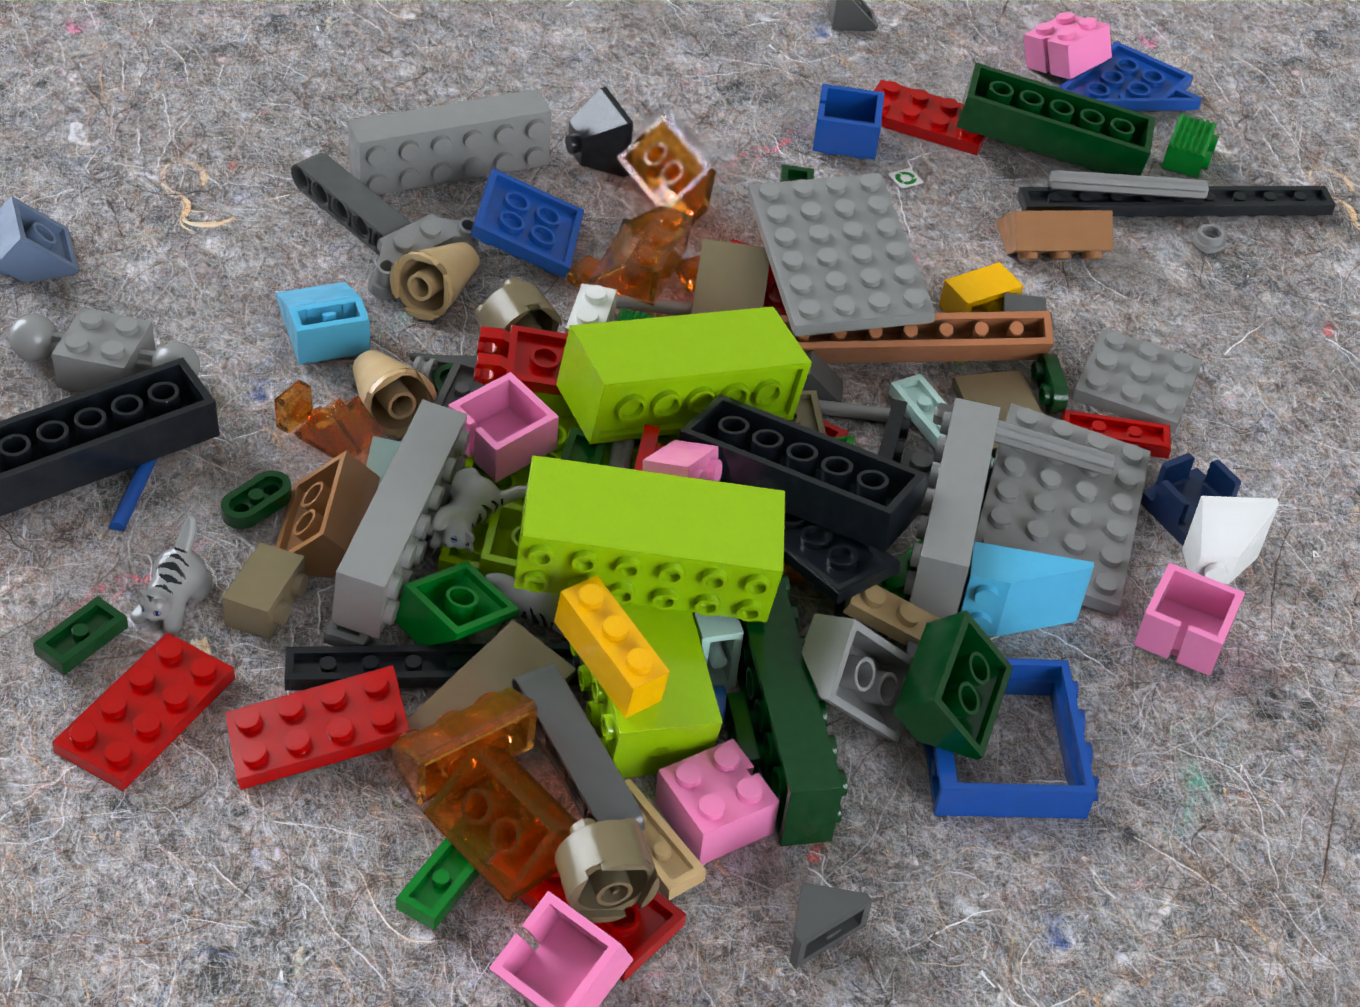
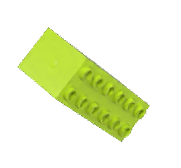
[556,307,812,444]
[514,455,785,622]
[570,604,723,778]

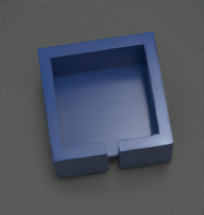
[812,84,885,160]

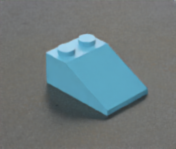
[958,541,1094,637]

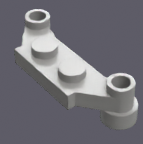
[368,213,478,299]

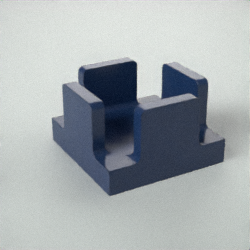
[1141,453,1241,546]

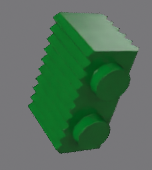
[1161,113,1219,179]

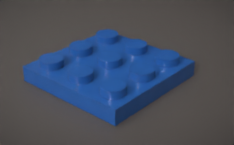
[470,168,584,278]

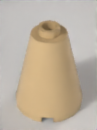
[389,242,479,320]
[352,350,437,439]

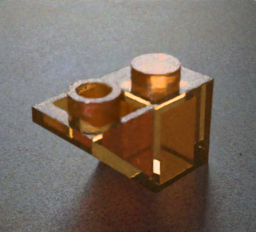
[294,396,384,458]

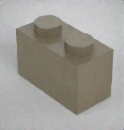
[222,542,309,640]

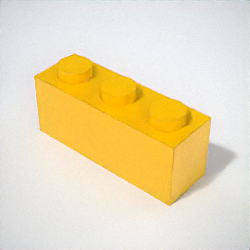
[554,575,670,719]

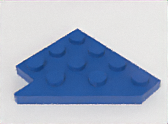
[1059,41,1202,111]

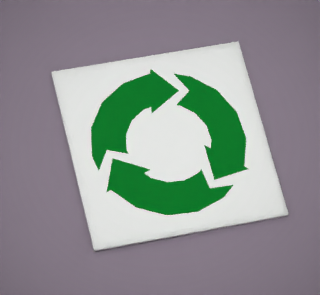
[887,168,924,189]

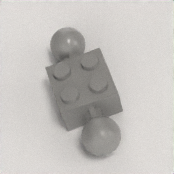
[9,307,200,393]

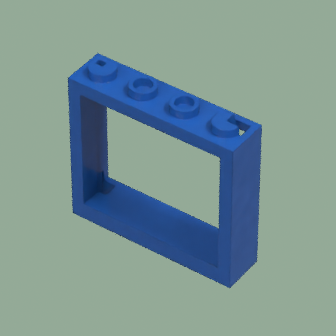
[924,658,1099,819]

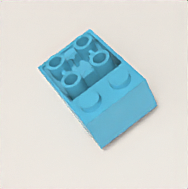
[276,282,370,365]

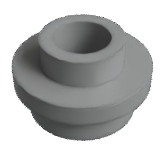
[1192,224,1226,254]

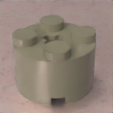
[475,278,562,332]
[555,818,660,923]

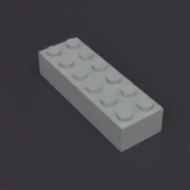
[348,89,551,195]
[903,398,1001,619]
[331,399,471,639]

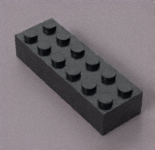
[0,357,220,516]
[679,394,927,552]

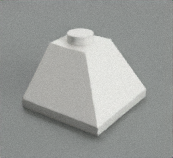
[1182,496,1279,584]

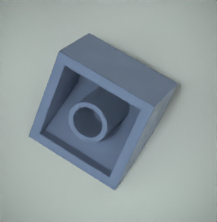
[0,196,79,283]

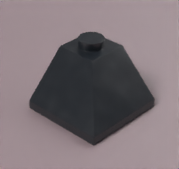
[565,87,633,177]

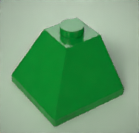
[395,561,520,645]

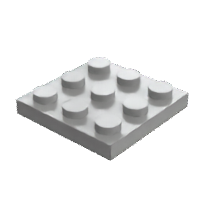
[1072,328,1203,434]

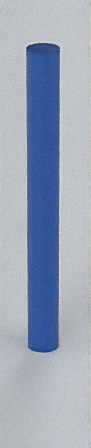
[109,459,157,531]

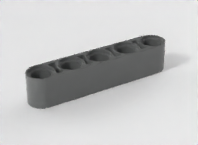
[291,153,411,255]
[512,663,645,832]

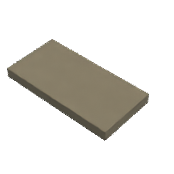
[405,619,576,789]

